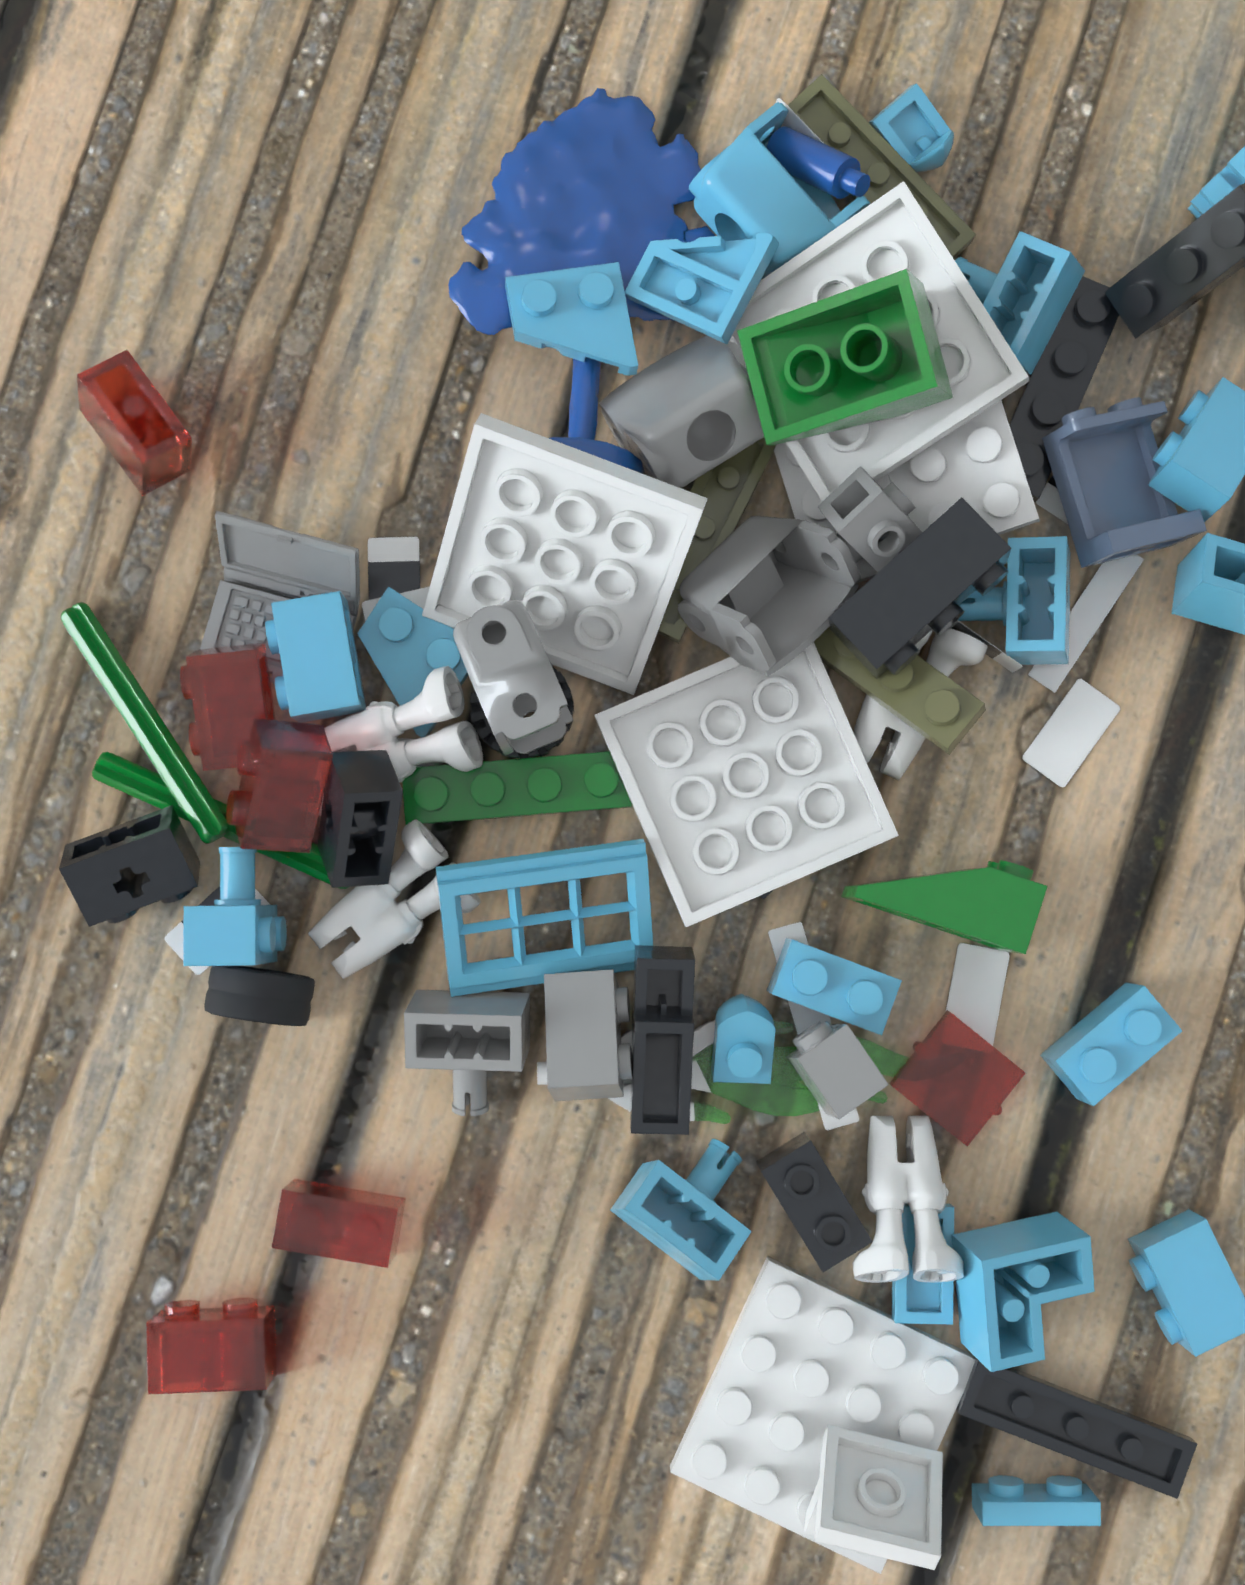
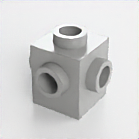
[818,466,923,572]

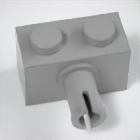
[404,990,530,1116]

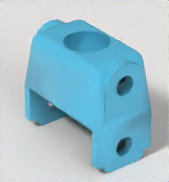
[689,102,870,280]

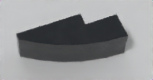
[630,945,695,1135]

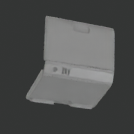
[197,511,360,683]

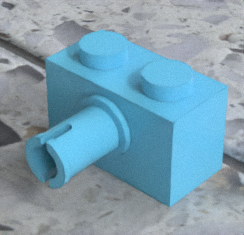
[955,231,1085,375]
[958,536,1071,665]
[183,847,287,966]
[610,1139,752,1281]

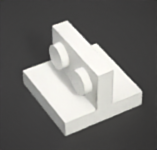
[804,1425,943,1570]

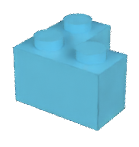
[952,1212,1095,1372]

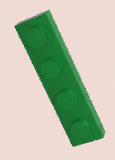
[402,751,632,825]

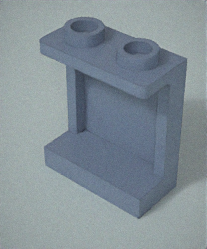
[1042,397,1207,568]

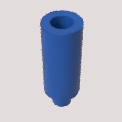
[766,126,870,199]

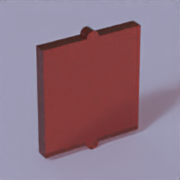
[889,1010,1025,1147]

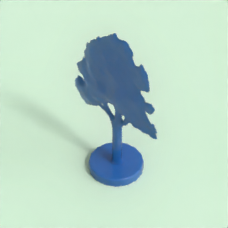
[448,88,715,475]

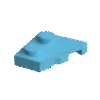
[625,232,779,344]
[505,262,638,376]
[357,587,468,738]

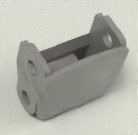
[599,336,764,488]
[678,516,861,676]
[453,600,573,755]

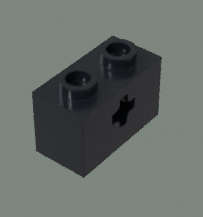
[317,750,403,888]
[59,805,200,927]
[756,1132,873,1273]

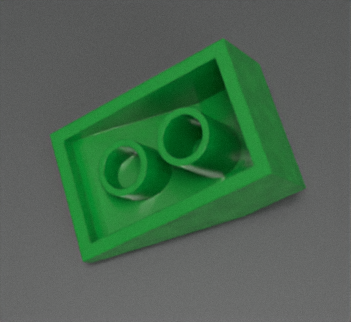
[737,269,953,446]
[841,860,1048,954]

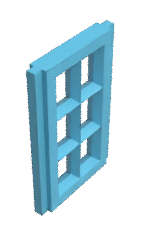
[436,839,653,997]

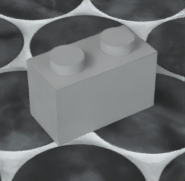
[544,969,633,1102]
[786,1021,889,1119]

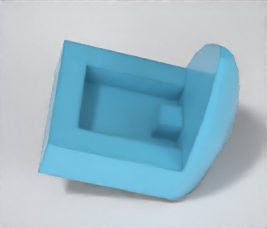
[869,83,954,173]
[711,994,776,1084]

